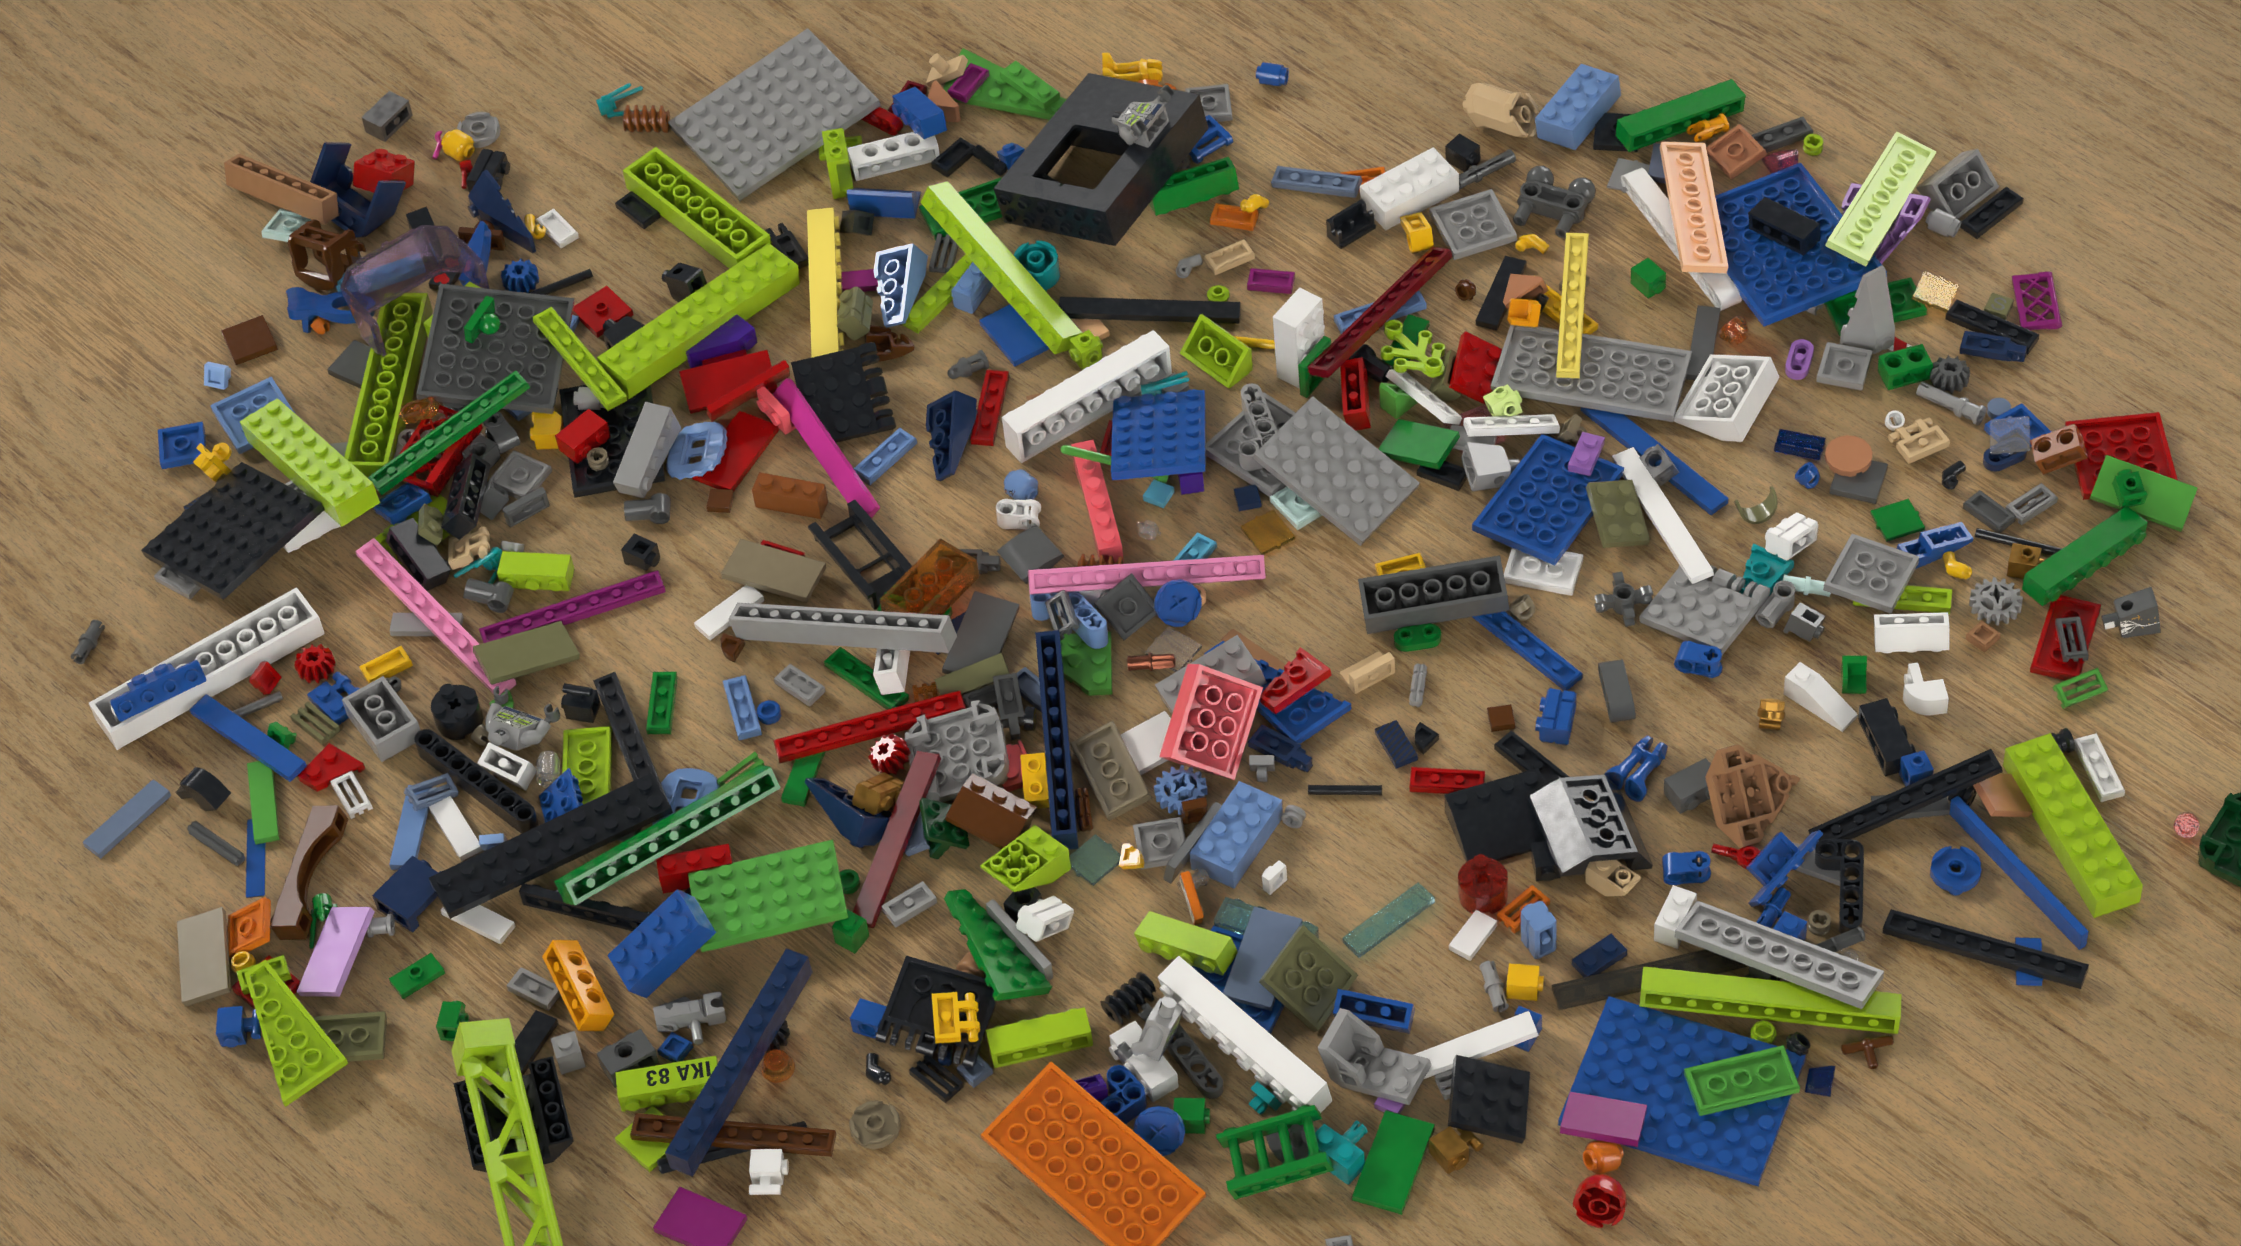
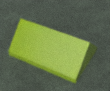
[1180,314,1253,388]

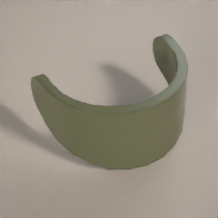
[1734,486,1778,524]

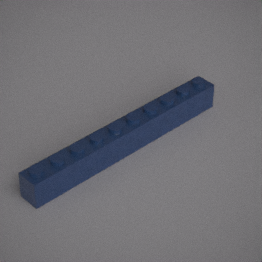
[1035,630,1079,850]
[665,948,813,1177]

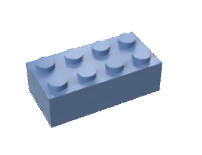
[1535,64,1621,150]
[1190,781,1283,889]

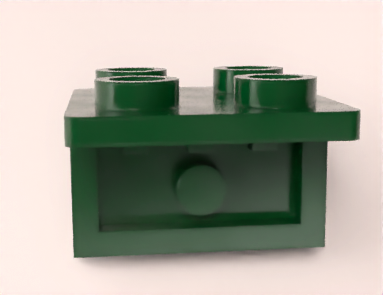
[919,798,970,859]

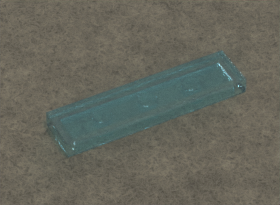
[1342,882,1435,958]

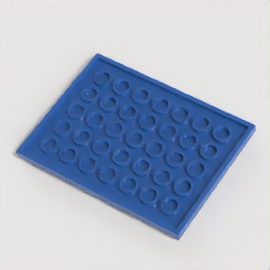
[1715,162,1887,327]
[1558,996,1806,1186]

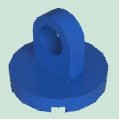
[1154,579,1202,627]
[1133,1106,1185,1156]

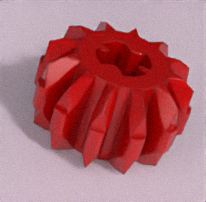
[294,644,336,684]
[868,733,911,775]

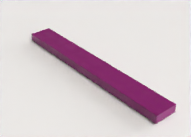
[479,570,666,643]

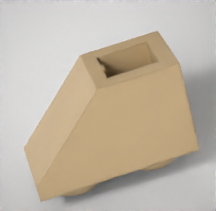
[1586,860,1641,896]

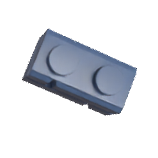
[951,262,993,314]
[1521,901,1557,959]

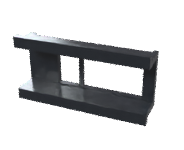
[808,500,916,610]

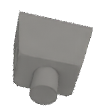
[1461,442,1520,491]

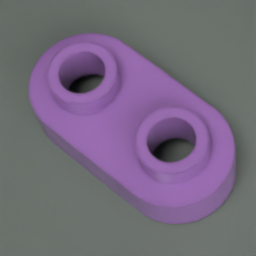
[1785,339,1814,380]

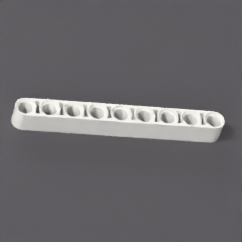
[1621,167,1742,311]

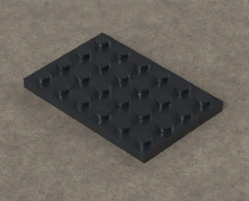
[559,385,665,498]

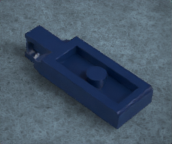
[1959,331,2027,362]
[1248,724,1313,773]

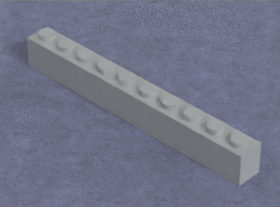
[728,602,957,653]

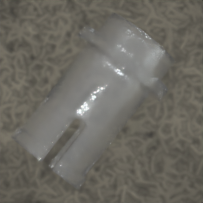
[1177,868,1210,895]

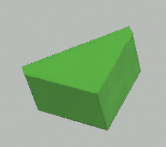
[1379,382,1418,420]

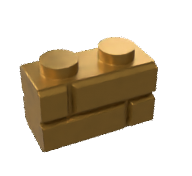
[852,772,904,815]

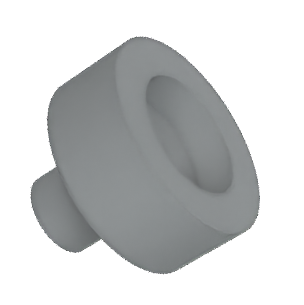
[500,541,525,552]

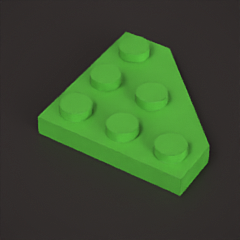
[1061,631,1112,696]

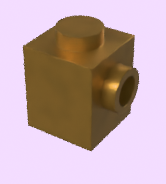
[2007,543,2045,579]

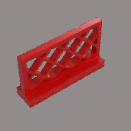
[399,403,483,497]

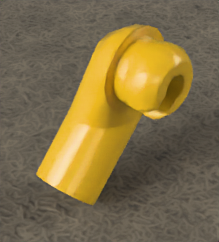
[524,214,546,240]
[1515,234,1550,254]

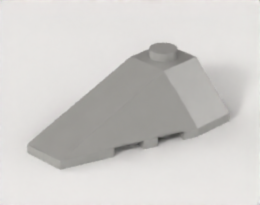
[1840,265,1895,354]

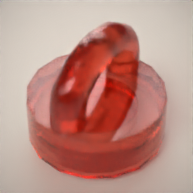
[2174,812,2200,838]

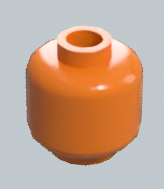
[1583,1140,1624,1174]

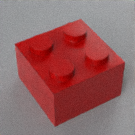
[353,149,415,193]

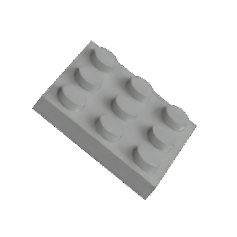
[1429,189,1517,260]
[1823,534,1919,614]

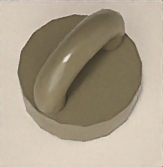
[1509,594,1535,621]

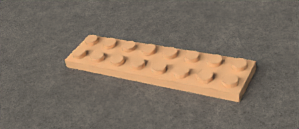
[1660,142,1728,273]

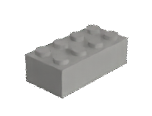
[1155,635,1267,714]

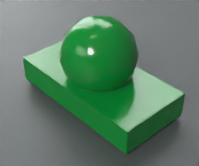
[464,295,501,344]

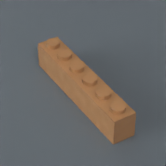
[224,154,339,225]

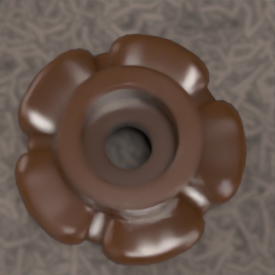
[1455,279,1476,301]

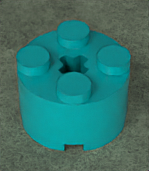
[1014,241,1060,292]

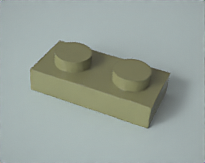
[418,504,444,546]

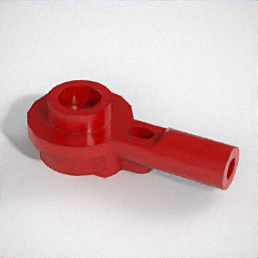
[1711,843,1761,869]

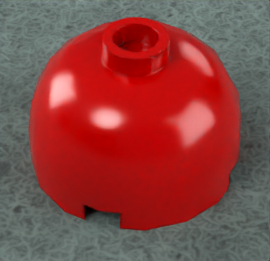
[1573,1174,1627,1228]

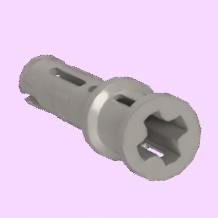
[1916,382,1987,425]

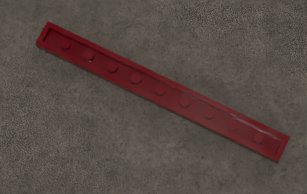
[1308,246,1452,378]

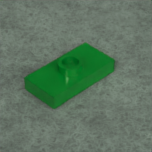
[389,953,445,999]

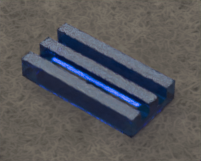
[1774,429,1826,460]

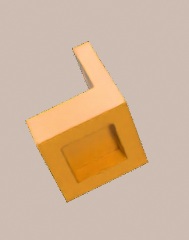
[1507,298,1541,327]

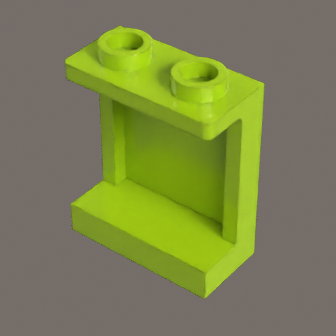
[822,128,854,199]

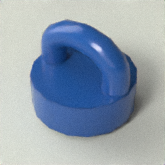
[1795,462,1820,489]

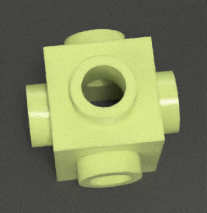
[1483,384,1523,417]

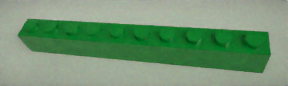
[554,765,781,906]

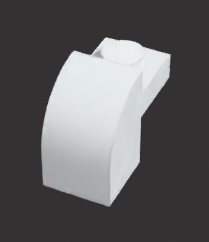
[1903,663,1949,715]

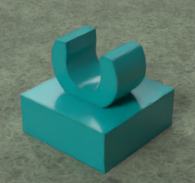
[1249,1081,1282,1115]

